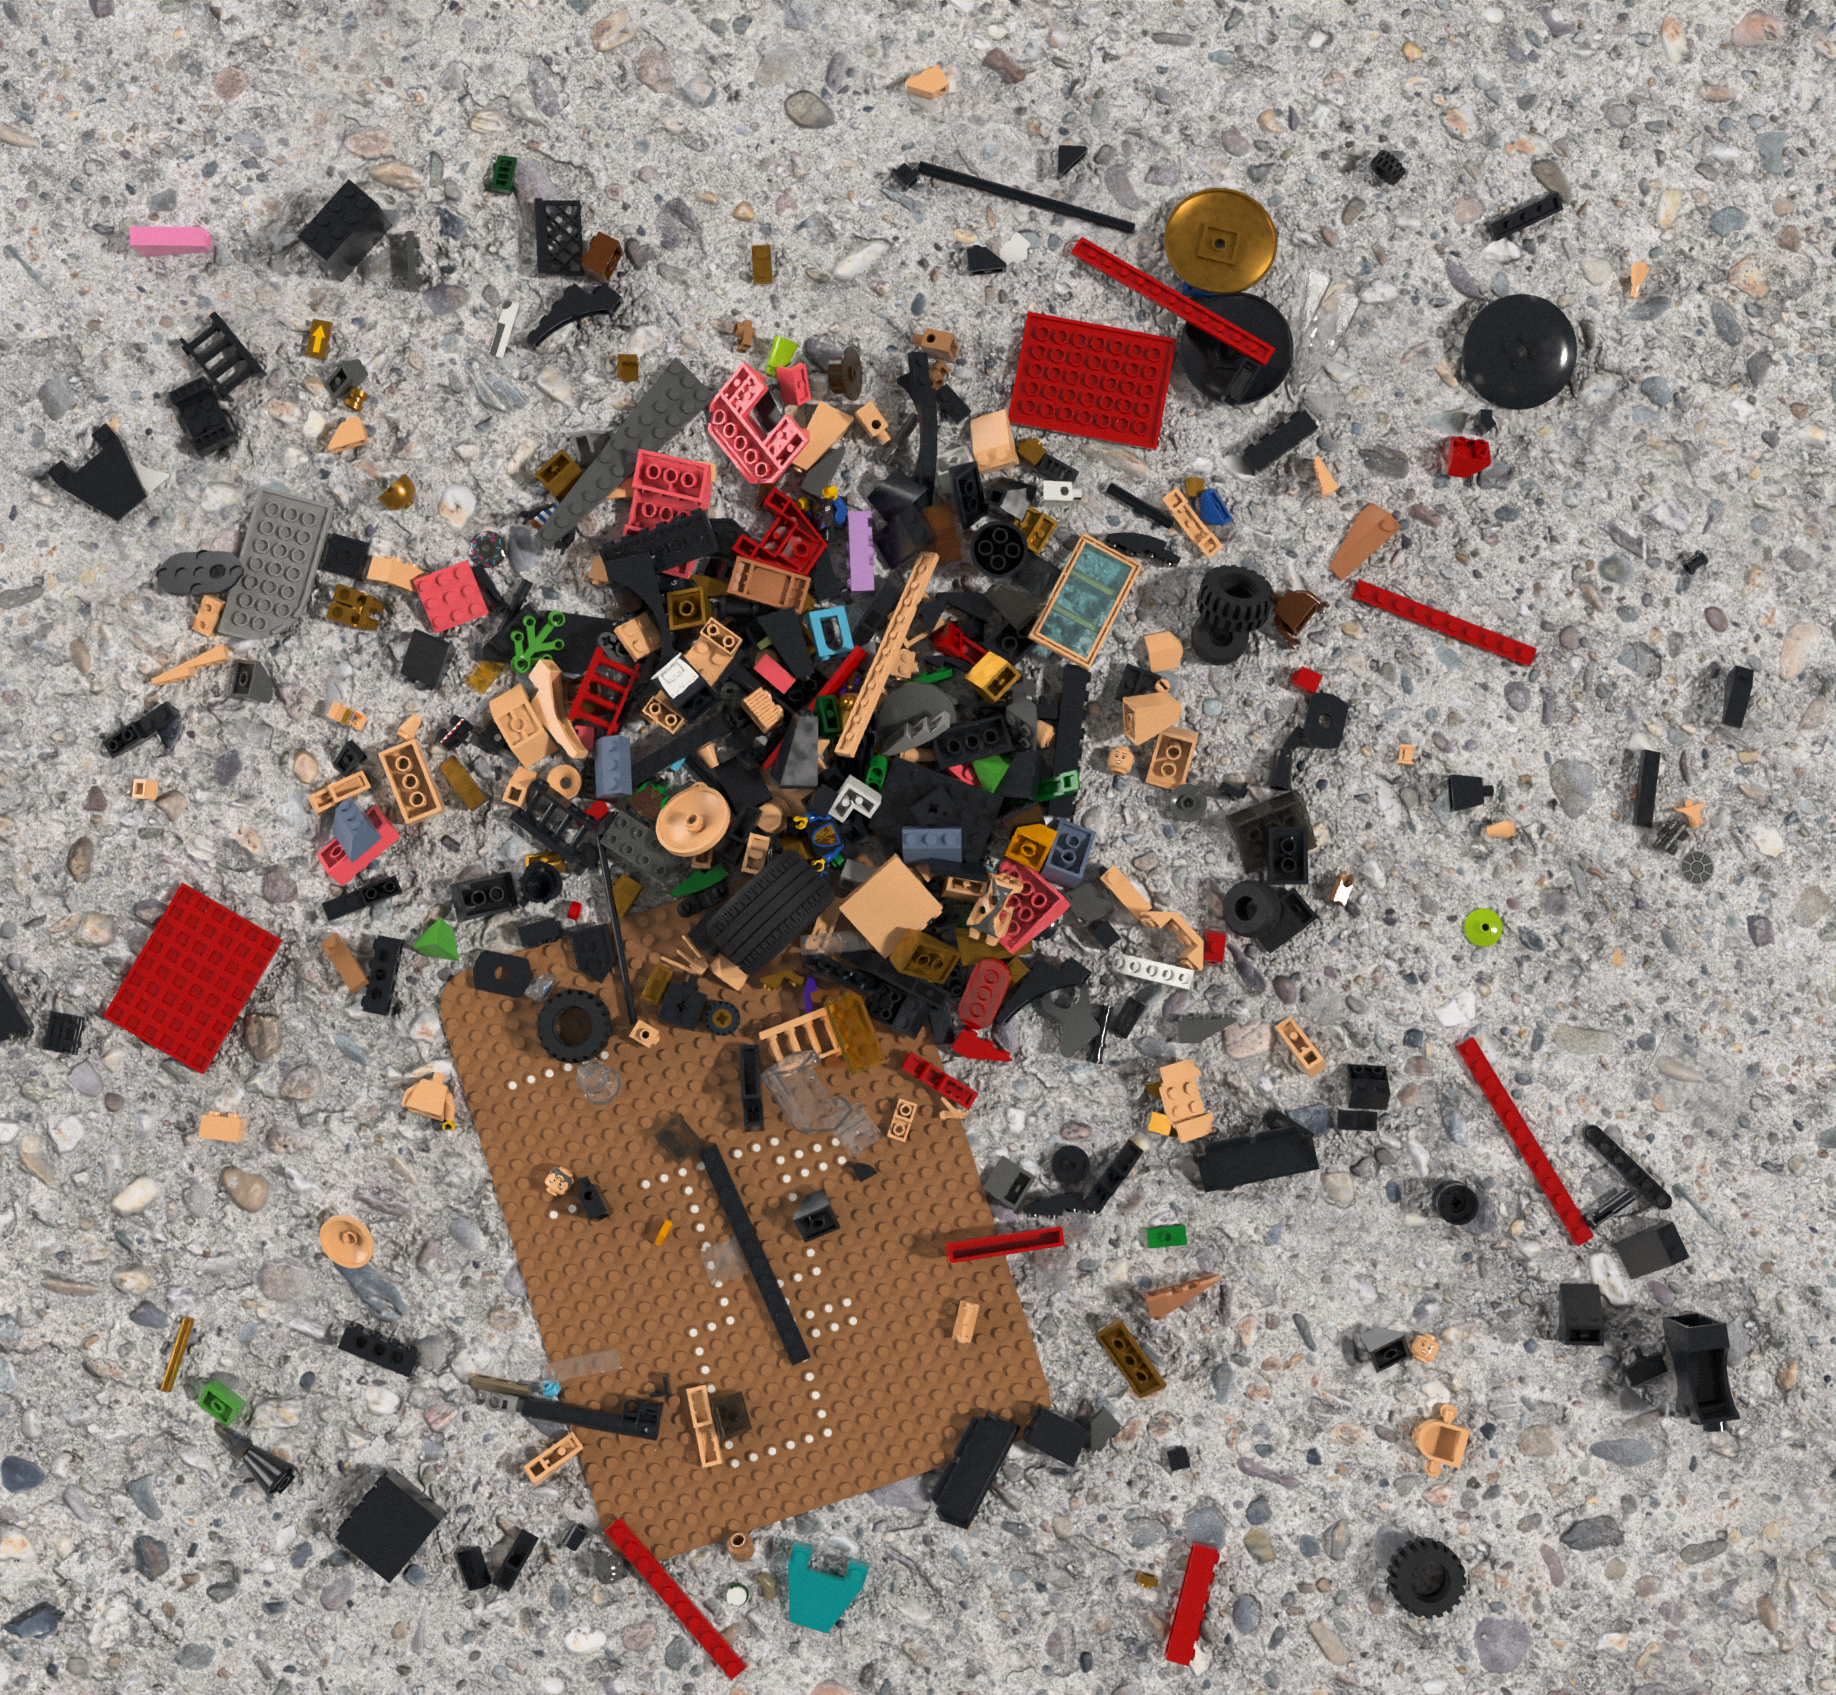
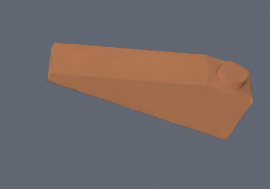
[1329,503,1402,581]

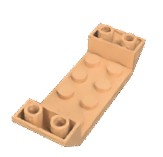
[642,617,743,734]

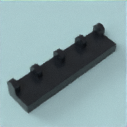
[1485,191,1563,241]

